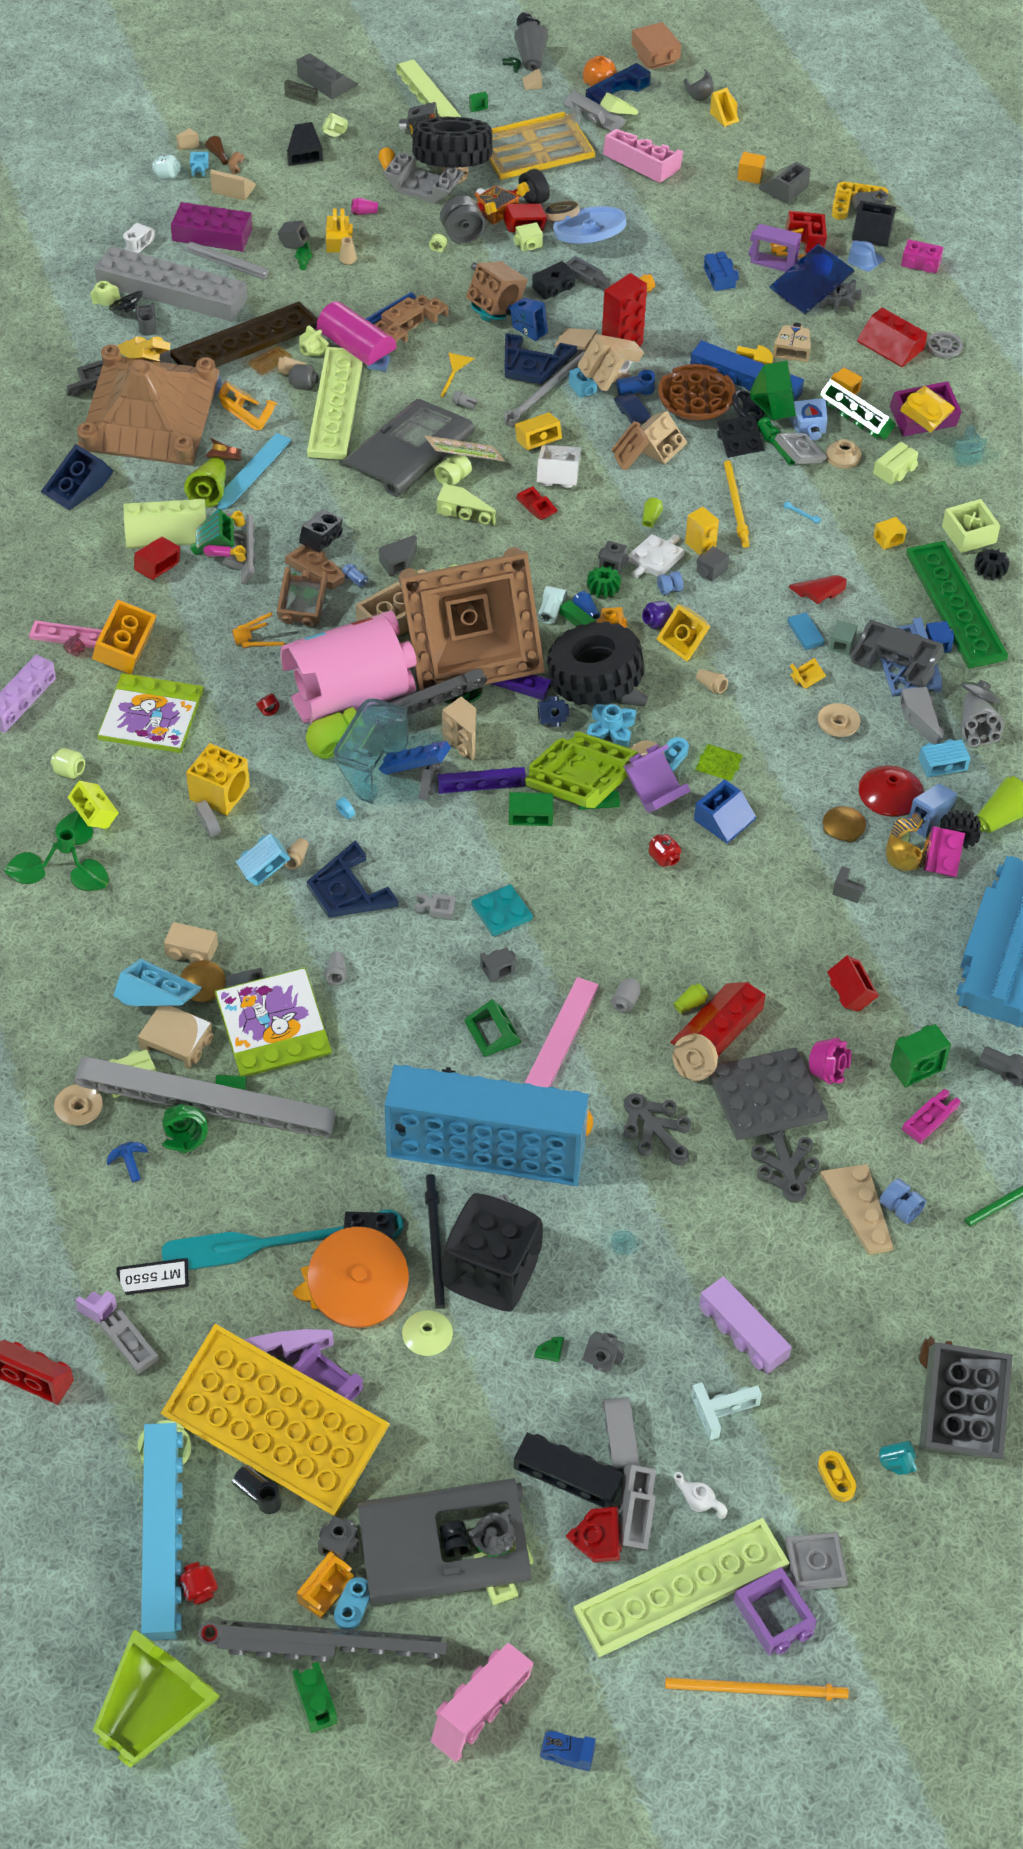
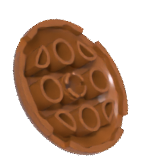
[658,364,736,421]

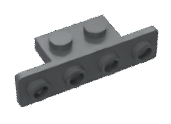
[66,360,103,396]

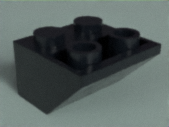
[852,200,896,247]

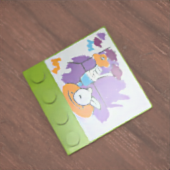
[97,673,204,753]
[215,968,332,1077]

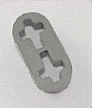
[194,800,221,838]

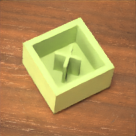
[942,499,1000,553]

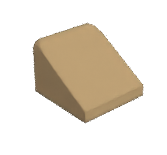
[522,69,542,90]
[176,128,199,150]

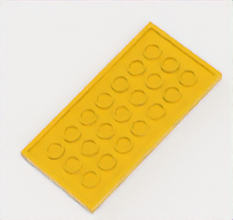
[160,1324,390,1517]

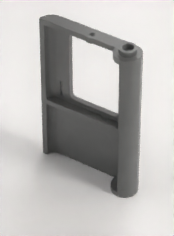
[357,1478,532,1606]

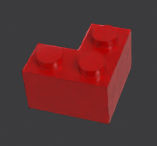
[785,211,827,255]

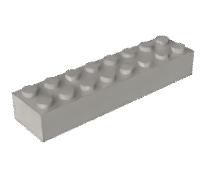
[94,246,248,322]

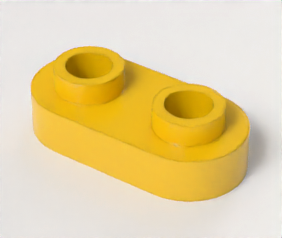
[817,1451,856,1502]

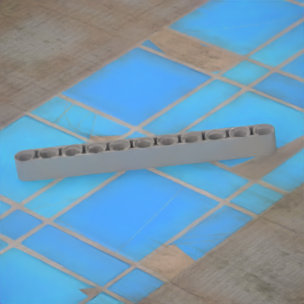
[74,1057,336,1138]

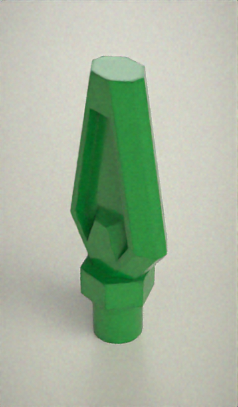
[295,240,313,270]

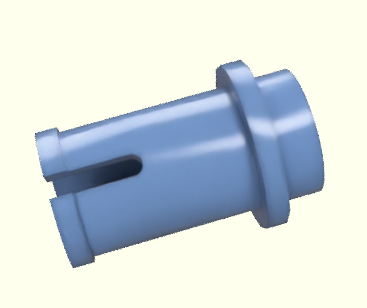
[342,564,368,588]

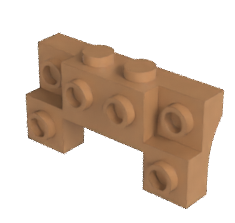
[374,294,448,348]

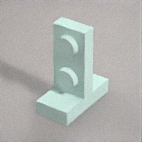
[691,1382,762,1441]

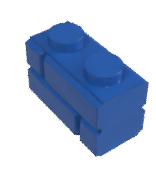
[703,251,739,291]

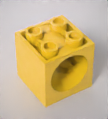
[186,743,250,816]

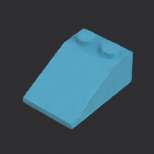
[113,958,202,1006]

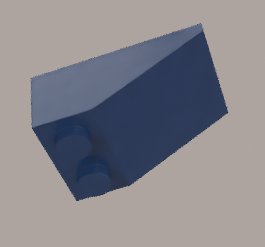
[41,444,114,511]

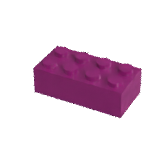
[171,202,253,252]

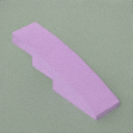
[244,1329,334,1363]

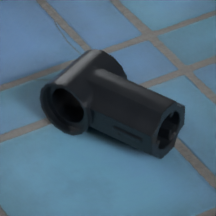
[232,1465,282,1514]

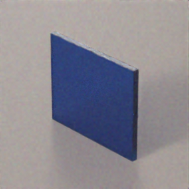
[769,244,855,315]

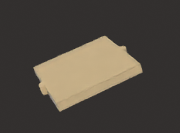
[555,328,597,350]

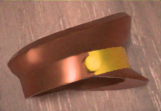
[206,437,242,461]

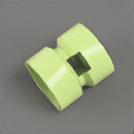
[435,454,472,486]

